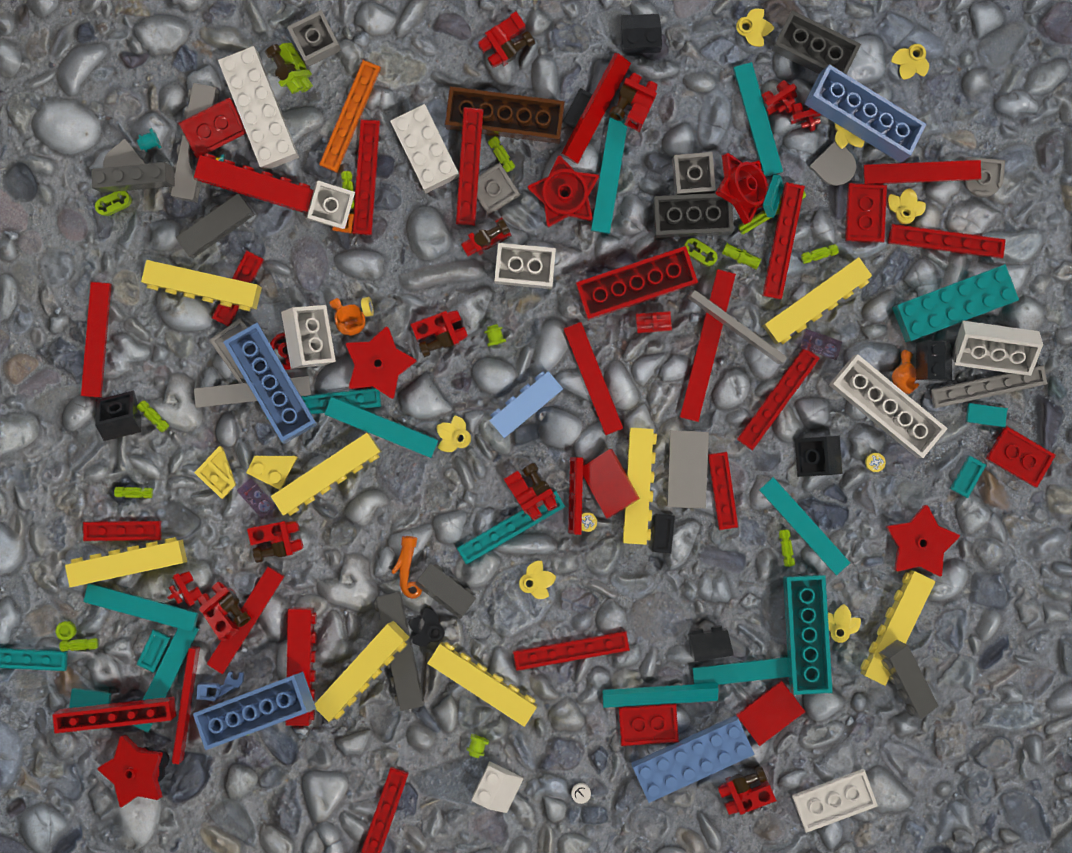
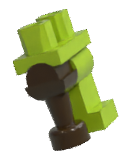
[265,43,313,94]

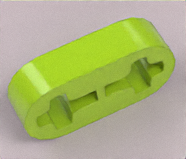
[95,191,132,216]
[684,238,718,267]

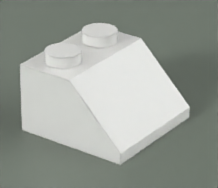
[306,181,355,229]
[472,761,524,813]

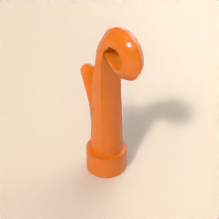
[391,536,422,599]

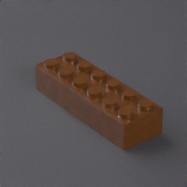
[445,86,565,144]

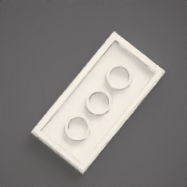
[792,769,878,833]

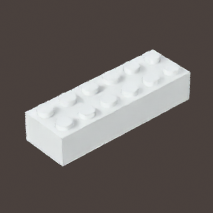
[218,46,300,171]
[829,354,948,458]

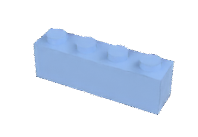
[489,371,563,438]

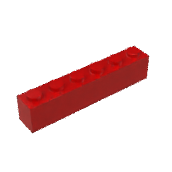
[193,153,314,214]
[286,607,317,726]
[52,697,177,734]

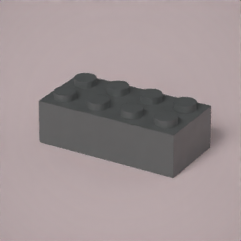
[772,10,861,74]
[653,194,734,238]

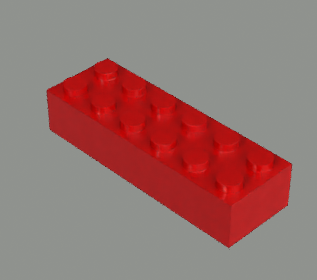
[575,246,698,321]

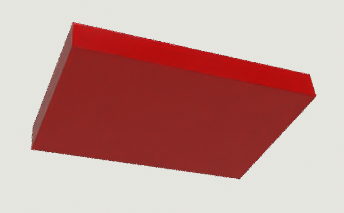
[178,97,246,158]
[845,183,887,243]
[985,426,1056,488]
[583,449,640,518]
[736,680,806,746]
[618,704,679,746]

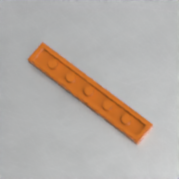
[319,60,381,173]

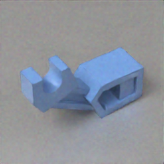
[197,671,244,701]

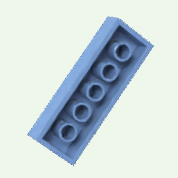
[804,64,926,163]
[223,323,318,444]
[193,672,316,750]
[631,715,755,803]

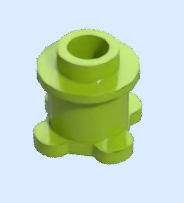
[484,324,506,347]
[466,734,489,758]

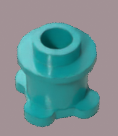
[137,128,162,152]

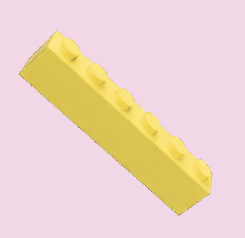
[763,257,872,344]
[141,260,262,312]
[622,428,657,545]
[271,432,382,516]
[65,537,187,588]
[860,570,936,686]
[315,621,410,722]
[427,642,537,727]

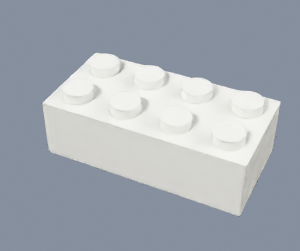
[390,104,459,194]
[952,321,1043,376]

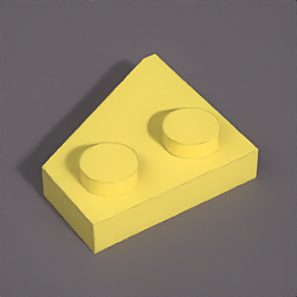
[194,446,236,499]
[246,456,298,490]

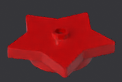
[715,153,768,225]
[528,155,599,228]
[346,326,417,399]
[886,505,960,577]
[97,734,163,808]

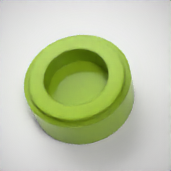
[55,621,77,641]

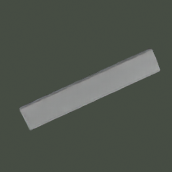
[687,290,787,364]
[930,366,1047,408]
[194,376,311,408]

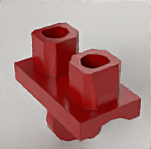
[762,80,797,115]
[790,103,822,132]
[636,311,672,333]
[167,571,202,607]

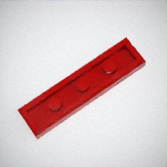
[212,250,264,326]
[708,452,738,530]
[568,457,583,535]
[83,521,161,541]

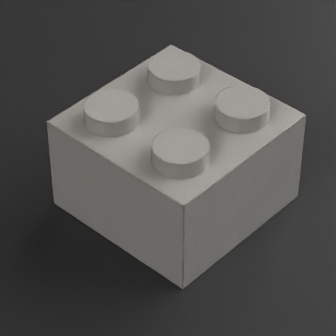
[287,10,342,67]
[672,152,716,195]

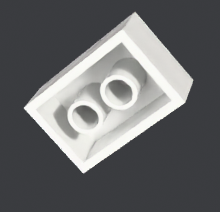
[495,243,556,289]
[281,305,336,369]

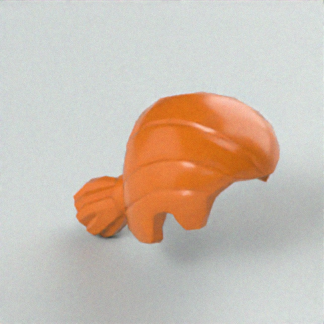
[329,298,366,336]
[892,350,919,394]

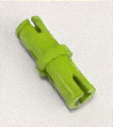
[722,243,761,270]

